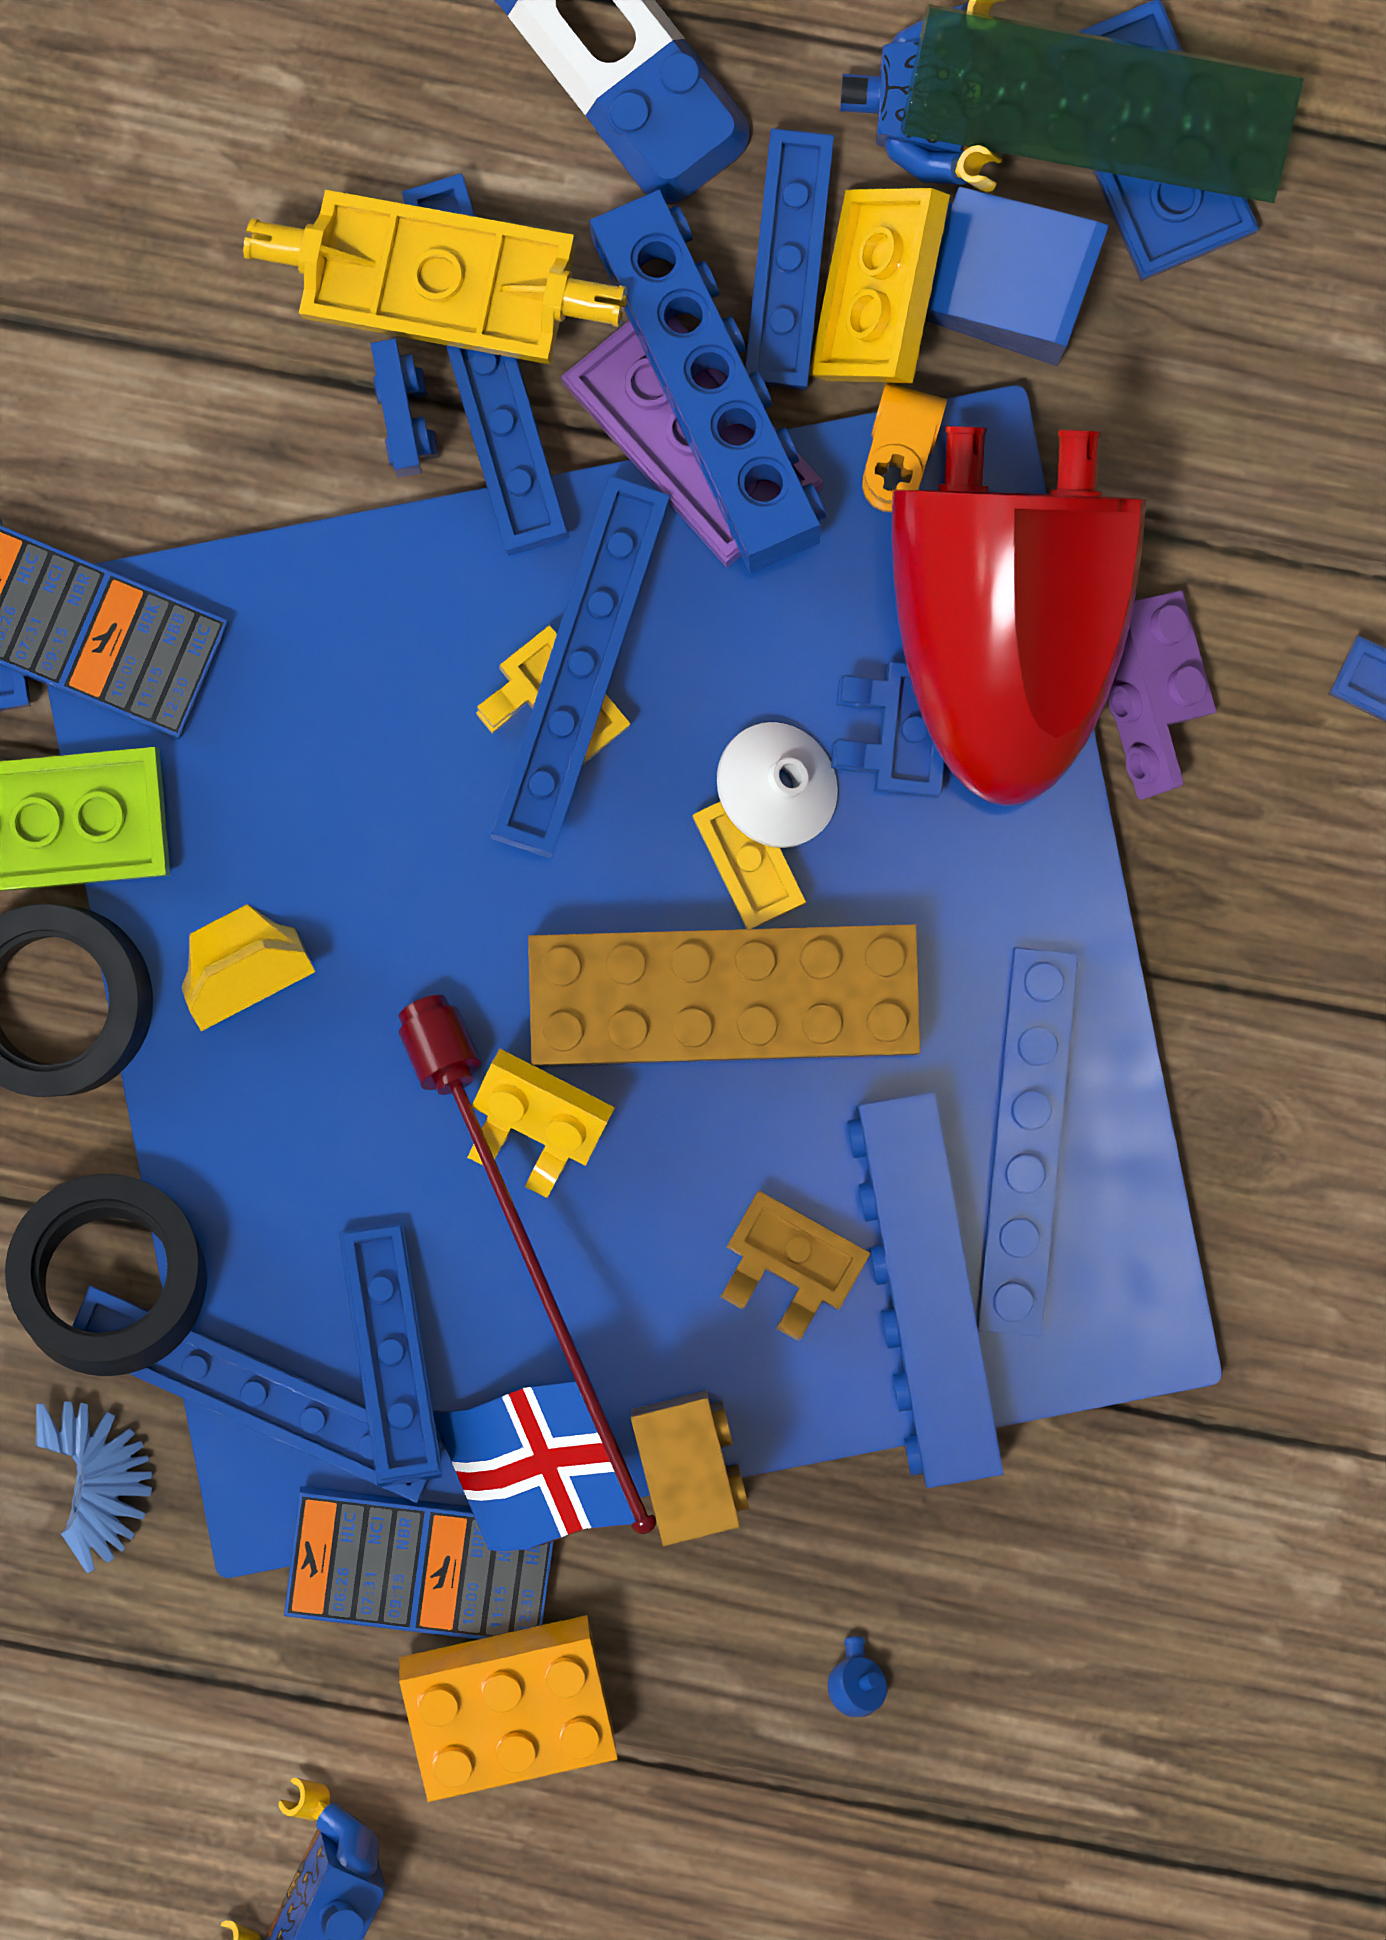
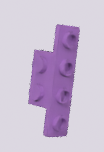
[1108,590,1217,800]

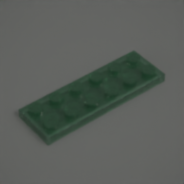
[900,3,1304,204]

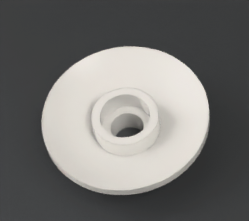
[717,722,838,848]

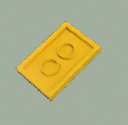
[809,188,950,383]

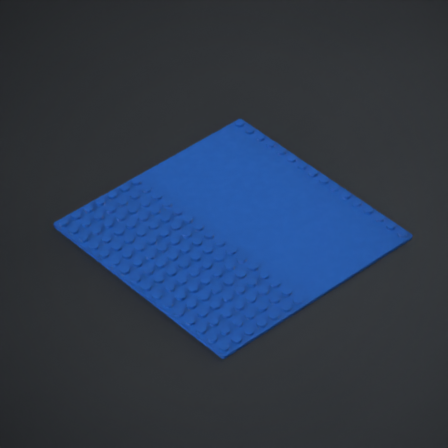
[47,385,1222,1578]

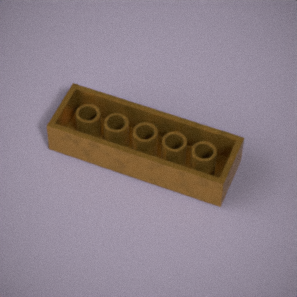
[528,924,920,1066]

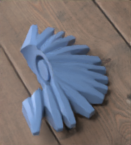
[35,1401,152,1573]

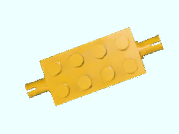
[243,190,628,365]

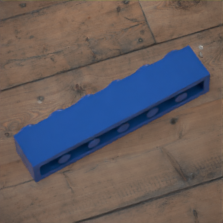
[847,1092,1004,1488]

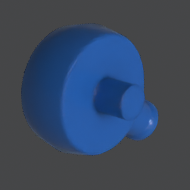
[828,1636,887,1717]

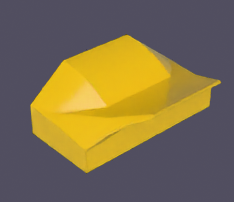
[181,904,315,1031]

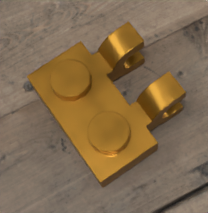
[720,1190,871,1341]

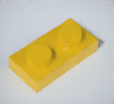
[692,801,806,929]

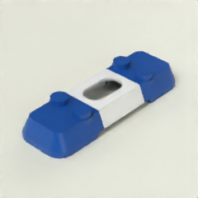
[494,0,750,204]

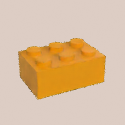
[399,1615,618,1802]

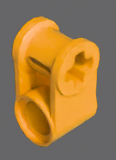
[862,383,947,513]

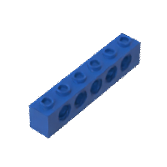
[589,190,826,574]

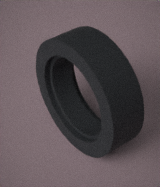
[0,904,153,1097]
[5,1174,207,1376]

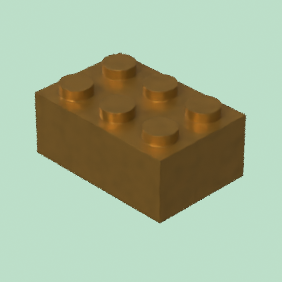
[630,1390,749,1546]

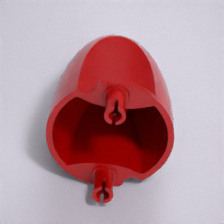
[892,426,1146,806]

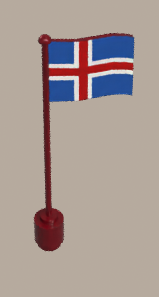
[398,994,656,1552]

